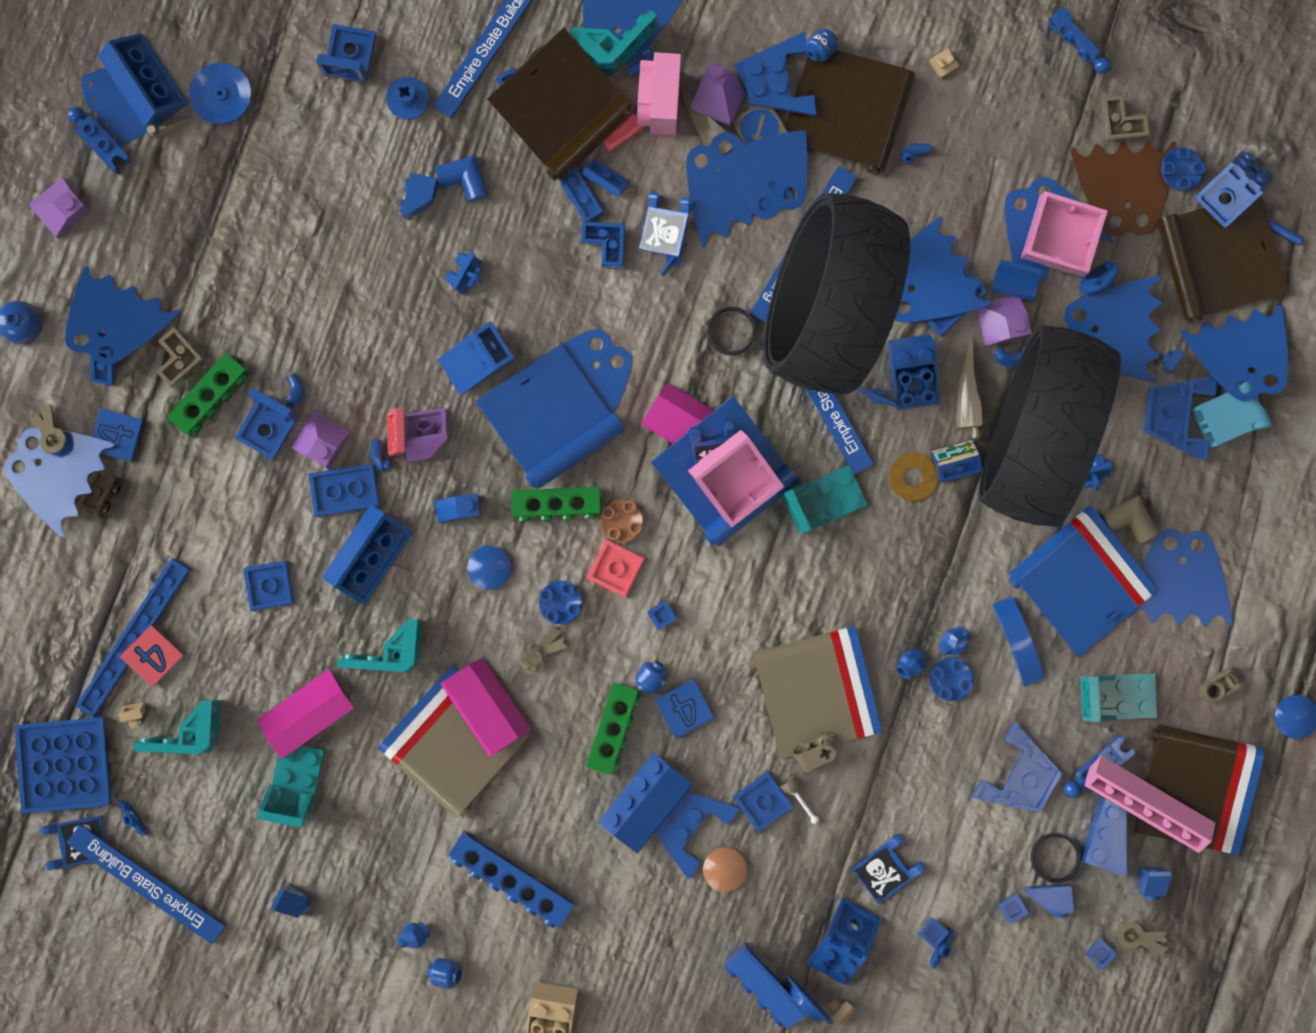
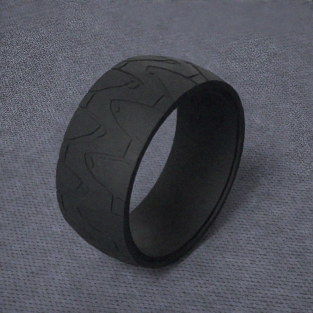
[763,193,910,394]
[978,325,1121,527]

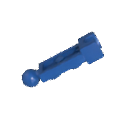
[1047,7,1111,74]
[68,107,132,174]
[1064,735,1135,798]

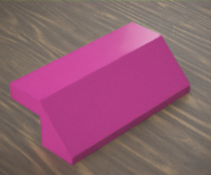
[641,382,713,444]
[441,657,531,757]
[257,668,354,759]

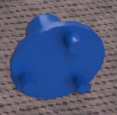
[386,77,429,120]
[1079,260,1119,294]

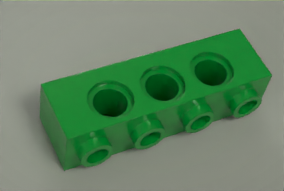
[167,353,249,437]
[511,487,601,522]
[586,682,641,775]

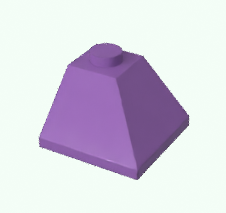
[690,62,746,126]
[29,177,90,238]
[976,296,1032,347]
[404,408,447,462]
[291,410,351,469]

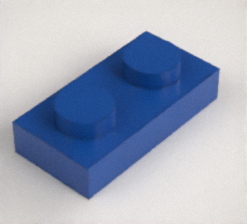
[582,158,630,197]

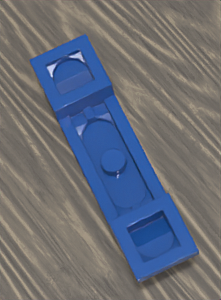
[992,597,1044,686]

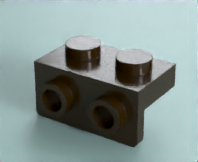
[77,470,122,518]

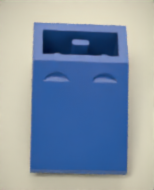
[438,321,516,396]
[887,334,940,410]

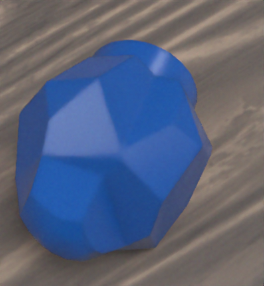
[940,626,971,655]
[896,648,926,679]
[397,921,430,949]

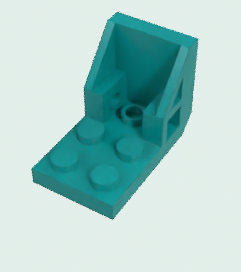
[569,10,658,75]
[782,465,867,535]
[338,619,422,672]
[1080,674,1157,722]
[133,699,221,754]
[257,745,325,828]

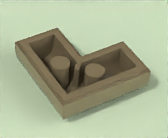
[1101,95,1150,141]
[156,327,204,388]
[1099,495,1159,544]

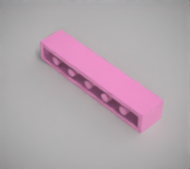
[1085,756,1215,853]

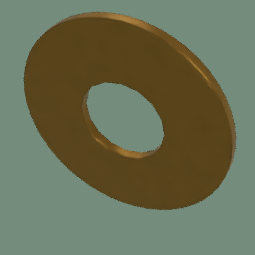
[889,453,938,501]

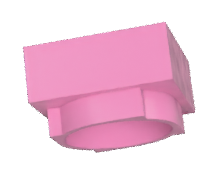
[637,52,681,136]
[1021,191,1107,277]
[688,430,784,527]

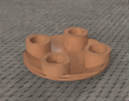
[600,499,643,543]
[703,847,747,892]

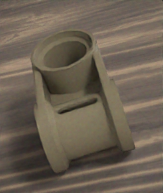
[1199,665,1245,701]
[792,734,836,772]

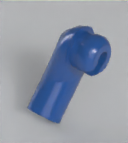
[628,47,654,76]
[901,143,930,164]
[994,348,1024,368]
[286,373,305,407]
[371,439,391,471]

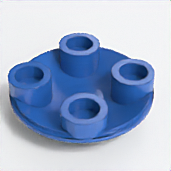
[1161,146,1206,191]
[467,546,511,590]
[539,581,582,624]
[929,657,974,701]
[1273,695,1316,739]

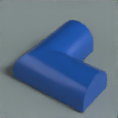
[435,155,489,203]
[581,221,625,269]

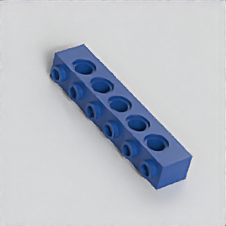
[448,831,575,928]

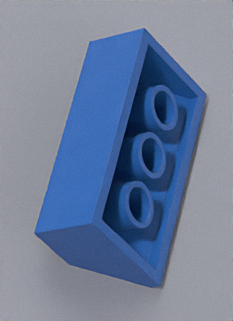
[98,33,188,127]
[322,505,414,605]
[598,753,693,854]
[725,942,808,1029]

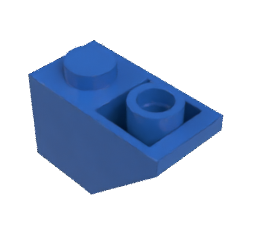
[399,173,439,220]

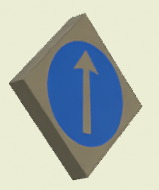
[731,106,787,145]

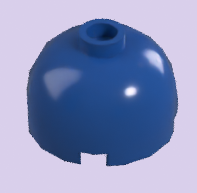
[0,301,42,344]

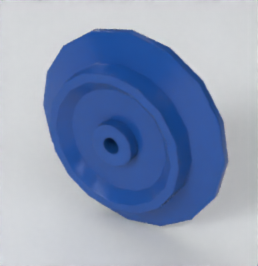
[189,62,252,124]
[787,975,833,1025]

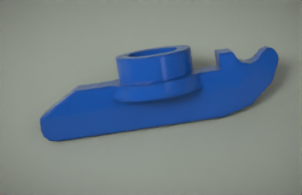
[659,243,687,276]
[857,388,897,406]
[118,800,148,836]
[930,927,954,969]

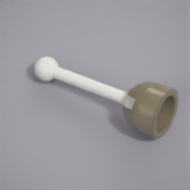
[780,776,819,824]

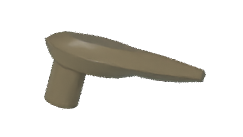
[147,118,188,137]

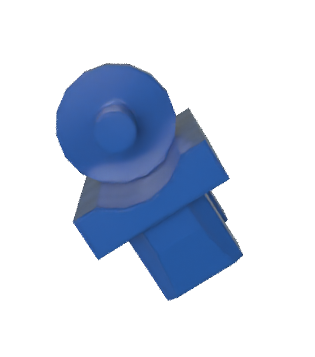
[445,252,484,295]
[1084,454,1112,492]

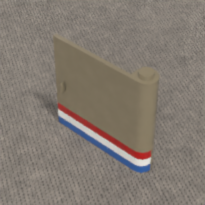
[749,626,882,759]
[377,665,530,818]

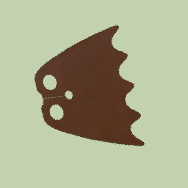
[1071,141,1175,236]

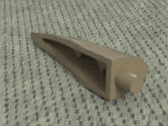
[679,83,732,161]
[956,341,983,439]

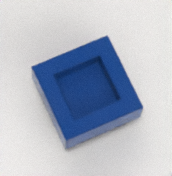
[1161,348,1184,374]
[647,600,677,630]
[997,893,1029,924]
[917,917,949,949]
[1084,938,1117,970]

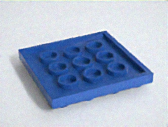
[15,717,112,814]

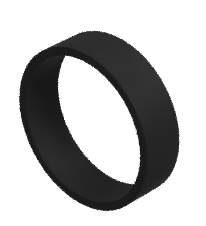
[707,306,756,356]
[1030,833,1081,883]

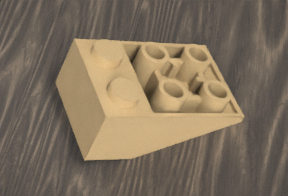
[526,982,578,1033]

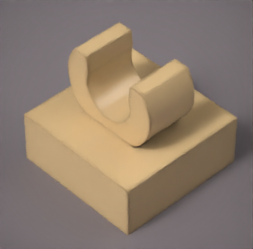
[929,48,959,79]
[118,702,146,729]
[828,999,856,1025]

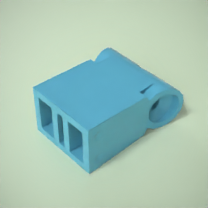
[1191,381,1273,448]

